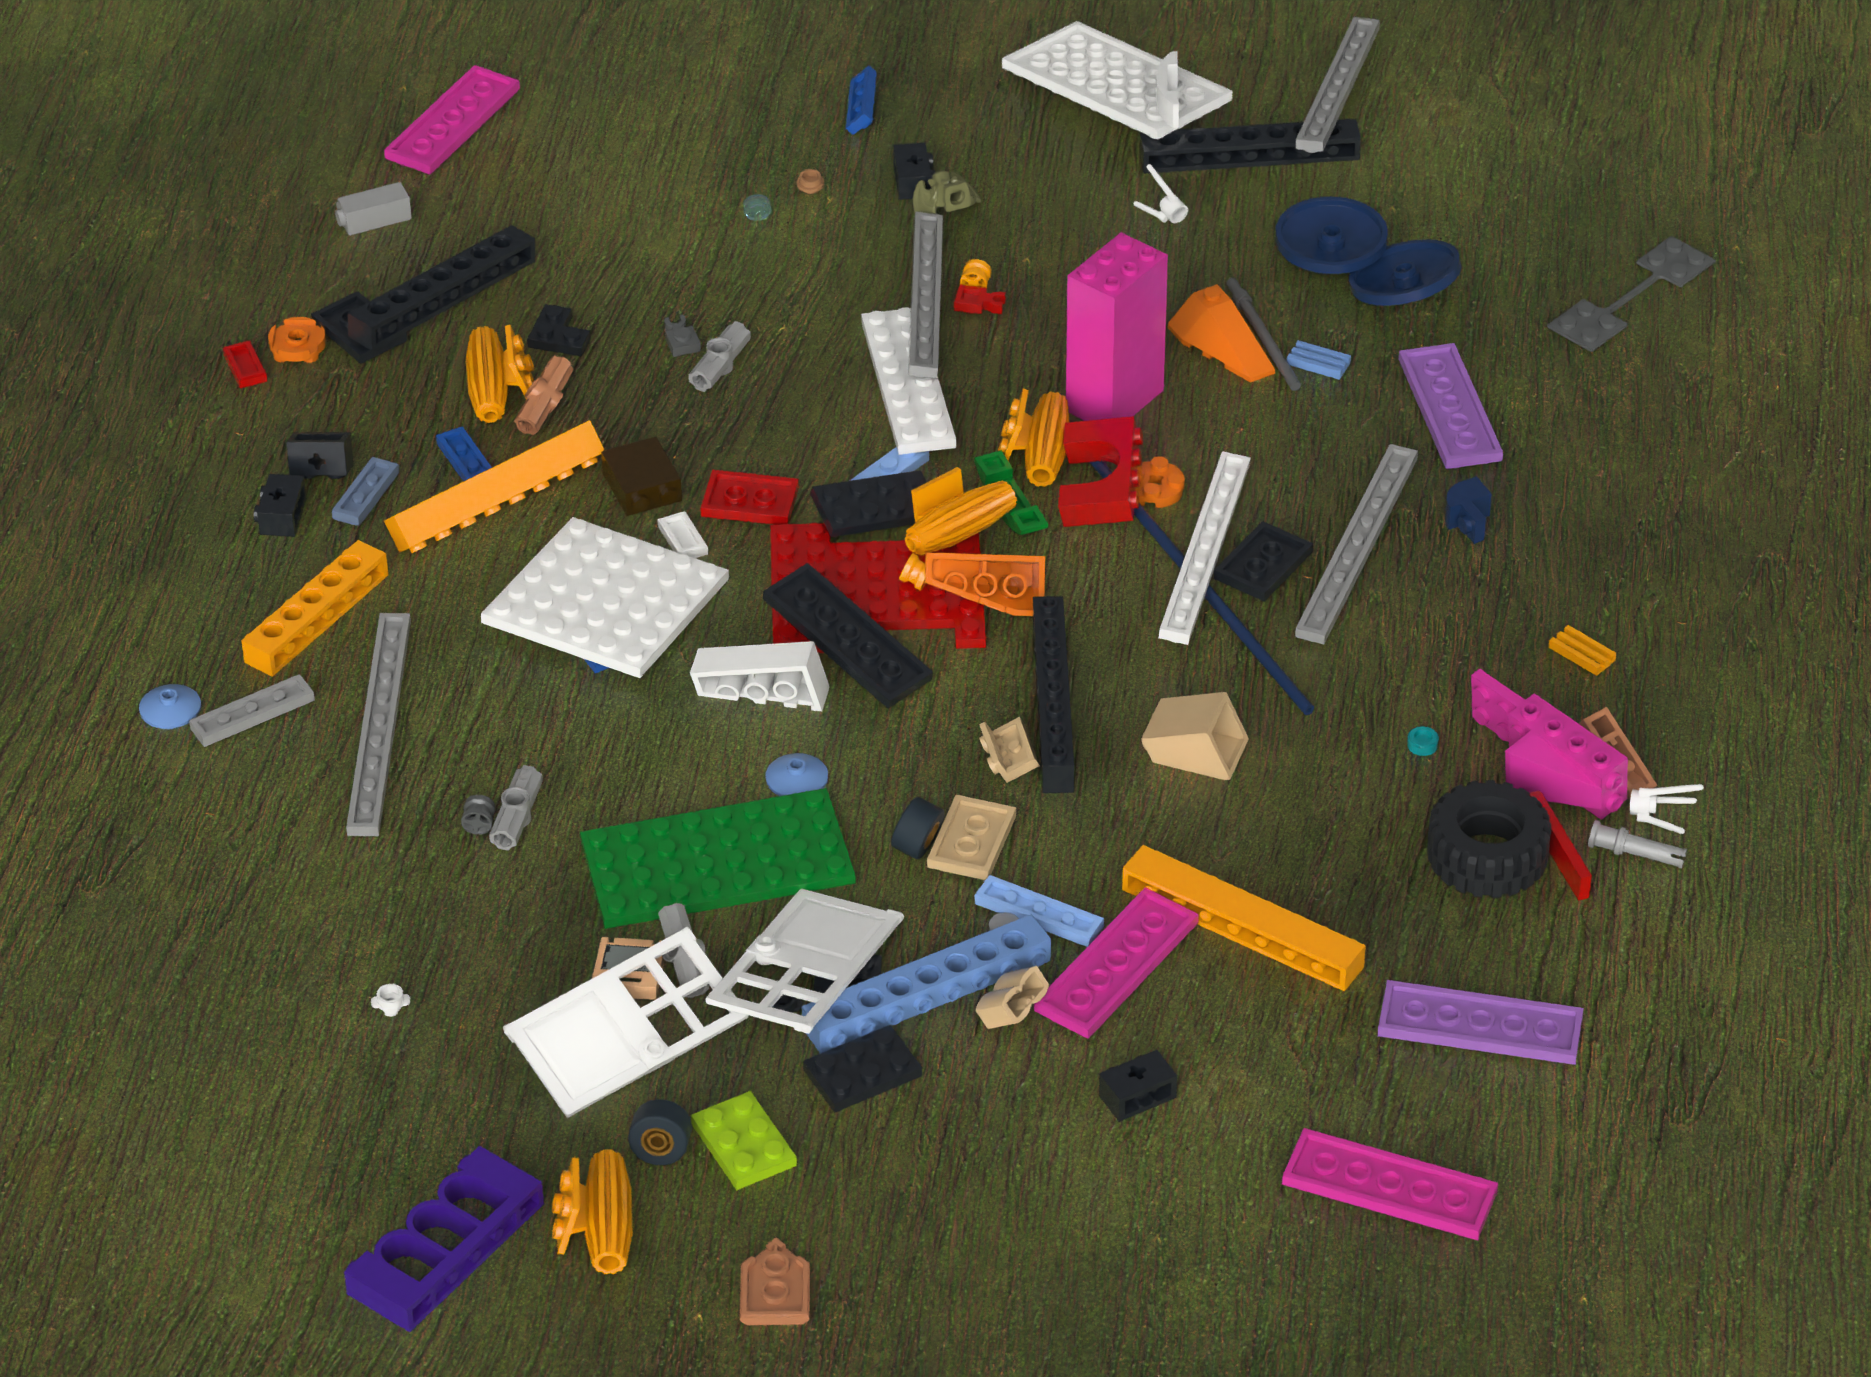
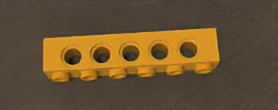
[241,540,388,677]

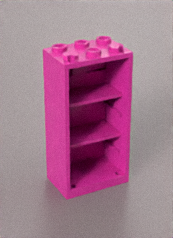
[1066,232,1168,421]

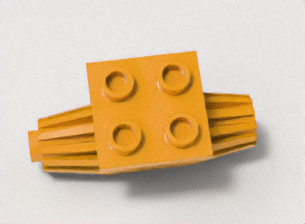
[465,325,535,423]
[998,388,1070,487]
[905,467,1017,555]
[552,1149,633,1275]

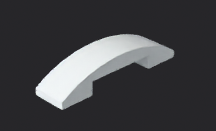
[1156,51,1179,128]

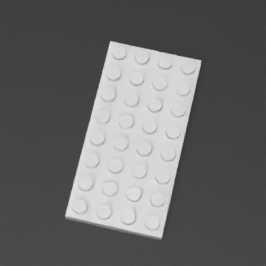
[1002,21,1232,139]

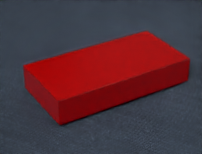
[223,341,268,389]

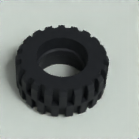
[1427,780,1551,898]

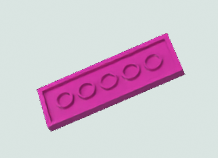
[384,65,520,175]
[1034,887,1199,1039]
[1282,1128,1498,1240]

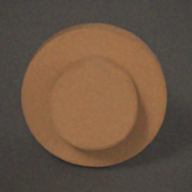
[797,169,824,194]

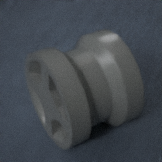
[461,795,496,835]

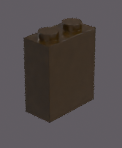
[601,437,682,516]

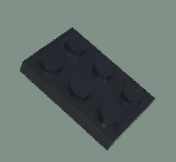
[311,291,407,364]
[1214,521,1313,602]
[803,1025,922,1113]

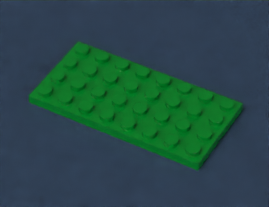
[580,788,856,929]

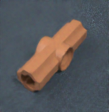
[514,355,573,436]

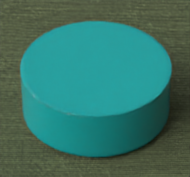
[1407,726,1439,756]

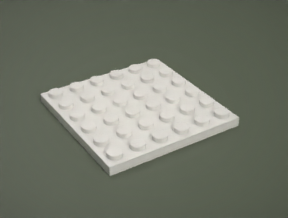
[481,517,729,678]

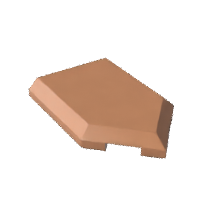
[740,1237,810,1325]

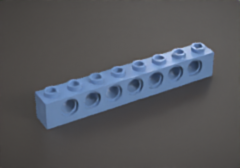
[801,914,1051,1054]

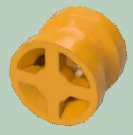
[960,259,991,288]
[899,553,925,591]

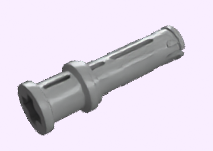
[1588,820,1687,869]

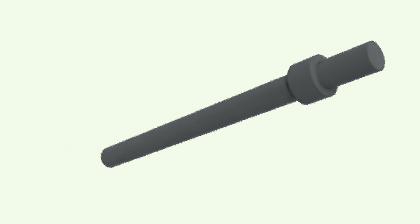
[1226,278,1301,391]

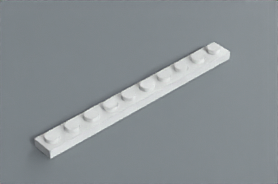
[1158,451,1251,645]

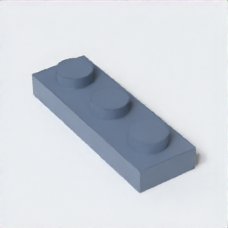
[332,457,399,526]

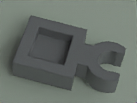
[664,315,701,357]

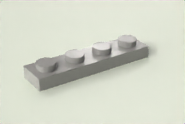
[189,674,315,747]

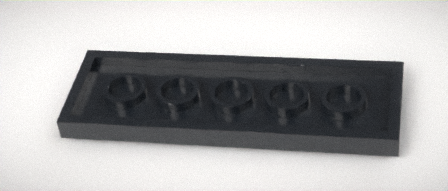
[762,563,933,709]

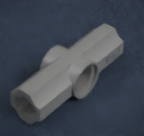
[689,321,751,392]
[489,765,543,851]
[658,903,709,998]

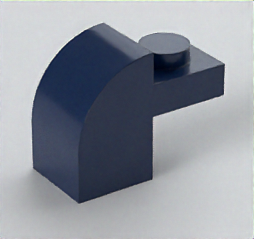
[1445,476,1492,544]

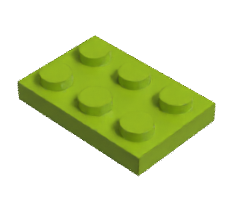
[691,1091,797,1190]

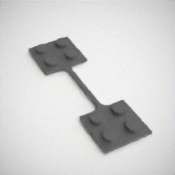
[1547,236,1716,352]

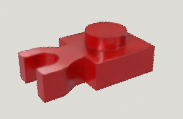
[954,284,1006,314]

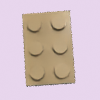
[927,795,1016,880]

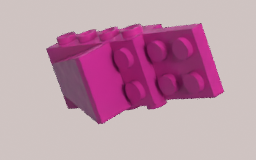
[1471,669,1628,820]

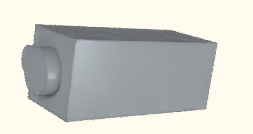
[335,182,412,235]

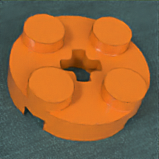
[268,317,326,363]
[1136,457,1185,508]

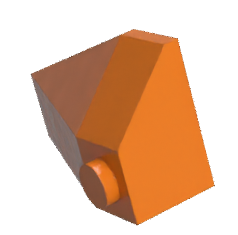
[1167,284,1275,383]
[925,553,1045,617]

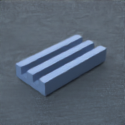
[1287,340,1351,380]

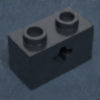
[893,142,936,200]
[286,432,354,479]
[254,474,307,537]
[1099,1050,1177,1122]

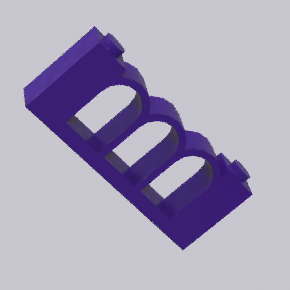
[344,1145,544,1332]

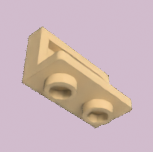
[979,717,1040,783]

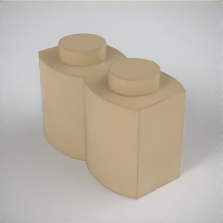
[976,966,1049,1029]

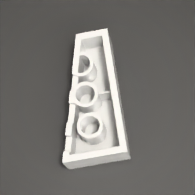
[690,641,830,712]

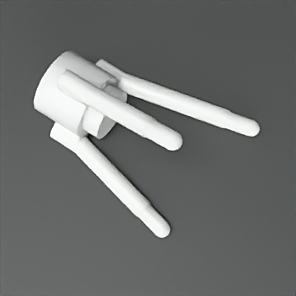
[1133,164,1188,224]
[1630,784,1704,834]

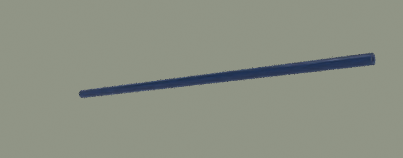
[1089,461,1314,715]

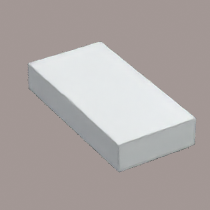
[658,511,708,558]

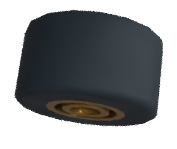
[891,797,945,859]
[628,1099,692,1165]

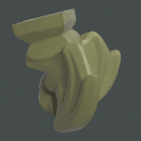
[913,170,981,215]

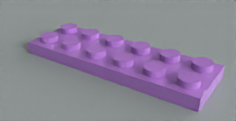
[1399,343,1503,469]
[1378,980,1584,1065]

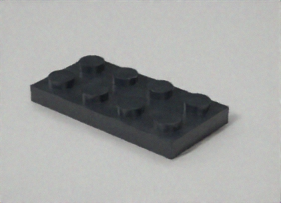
[810,470,927,537]

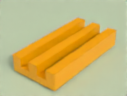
[1548,625,1616,676]

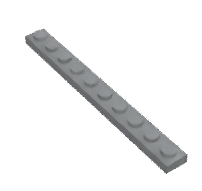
[1296,17,1380,153]
[908,212,943,378]
[1295,444,1418,645]
[346,613,411,836]

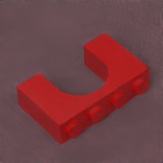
[1058,416,1143,527]

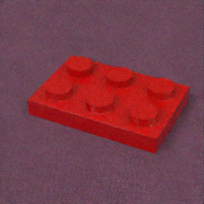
[701,470,799,525]

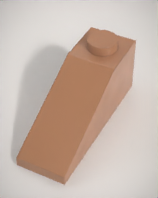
[1579,707,1658,800]

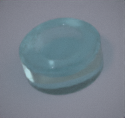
[743,194,771,221]

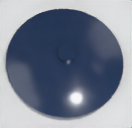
[1275,197,1388,274]
[1349,239,1462,306]

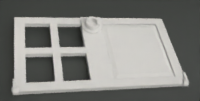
[706,889,904,1033]
[503,927,749,1118]

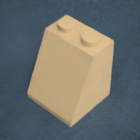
[1141,692,1249,780]

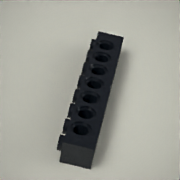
[1139,118,1361,174]
[348,225,535,351]
[1033,596,1074,793]

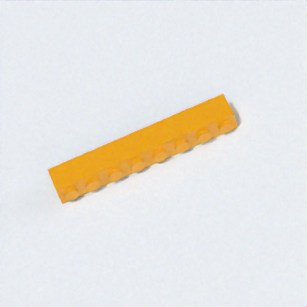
[384,420,605,554]
[1122,845,1366,992]

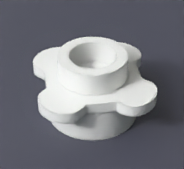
[371,984,410,1017]

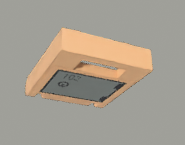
[592,937,665,1000]

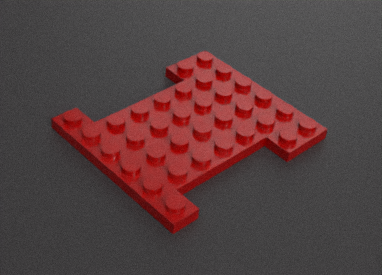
[770,523,986,653]

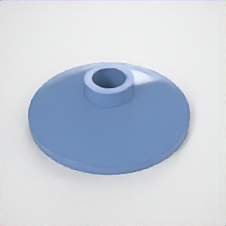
[139,684,201,729]
[766,753,828,796]

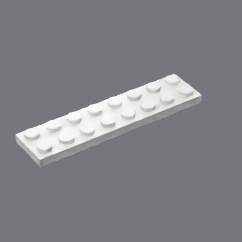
[861,307,956,455]

